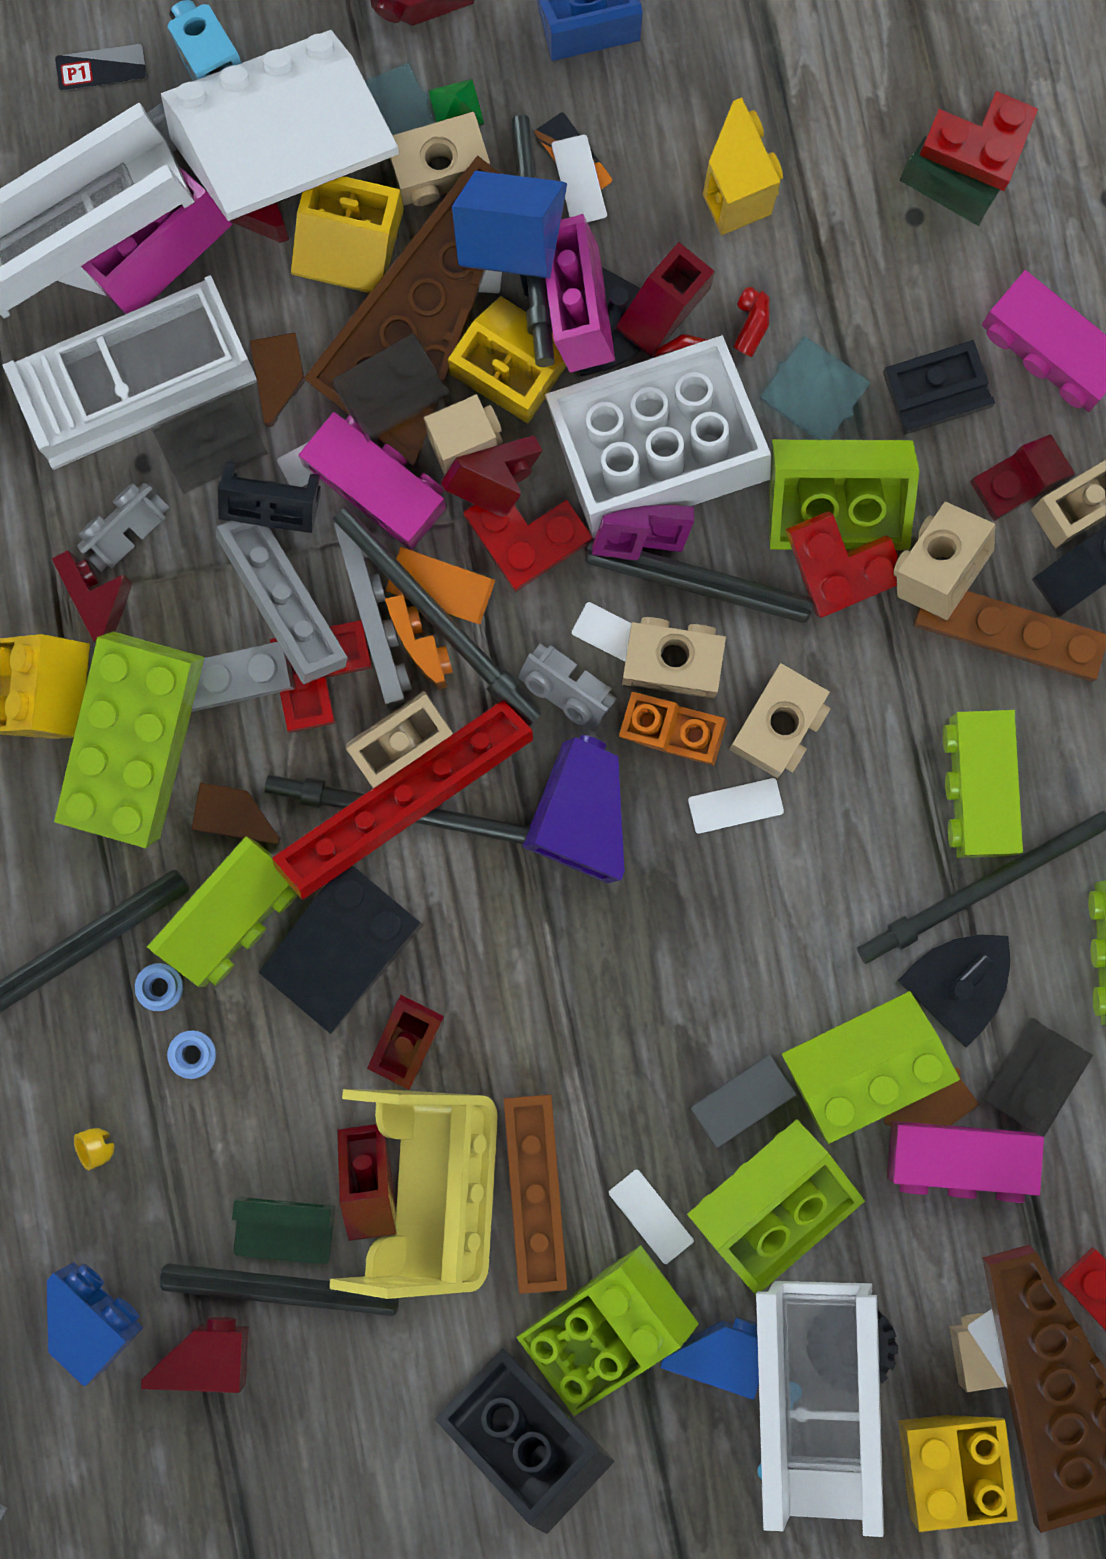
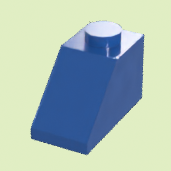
[659,1317,759,1400]

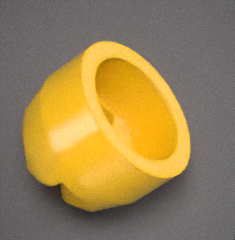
[74,1128,115,1170]

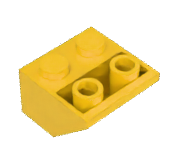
[703,97,783,236]
[291,176,404,293]
[448,296,566,424]
[0,634,90,739]
[898,1415,1018,1532]

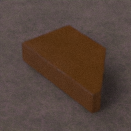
[250,332,305,428]
[191,783,281,845]

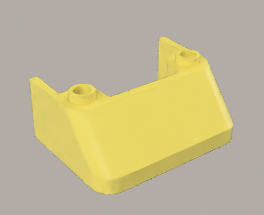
[330,1089,498,1299]

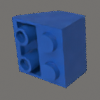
[47,1262,143,1387]

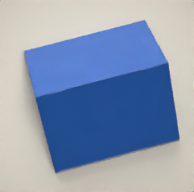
[536,0,643,61]
[452,171,567,279]

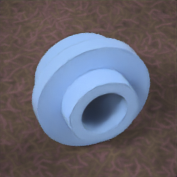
[135,963,183,1011]
[167,1031,216,1079]

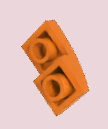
[385,546,496,624]
[385,594,453,690]
[619,692,728,766]

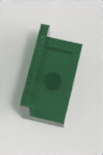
[899,136,1000,226]
[232,1196,336,1264]

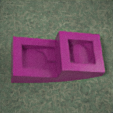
[592,505,695,560]

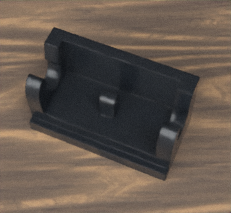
[218,460,321,533]

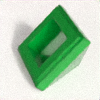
[428,79,484,126]

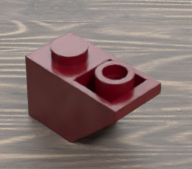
[616,242,715,358]

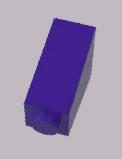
[523,735,625,883]

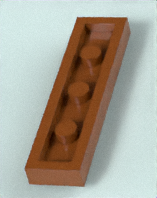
[913,591,1106,682]
[504,1094,567,1294]

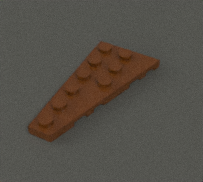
[303,155,501,467]
[982,1244,1106,1533]

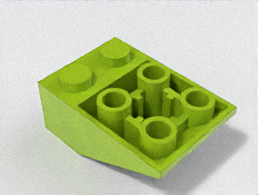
[516,1245,699,1416]

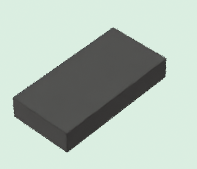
[689,1054,797,1148]

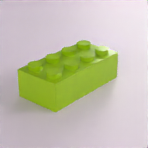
[54,631,205,848]

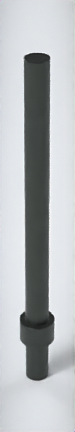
[512,115,554,367]
[332,506,542,726]
[264,774,530,844]
[857,810,1106,964]

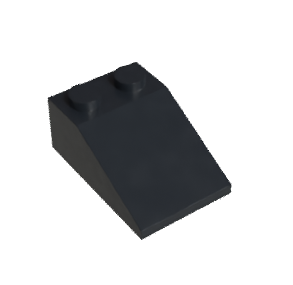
[259,865,423,1034]
[435,1348,615,1534]

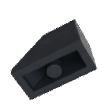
[1032,526,1106,617]

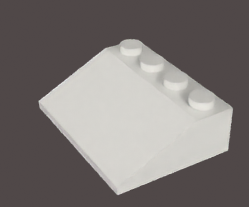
[161,30,399,221]
[545,335,771,539]

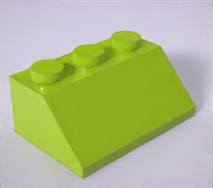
[769,439,920,550]
[147,836,298,987]
[781,991,960,1144]
[687,1119,865,1295]

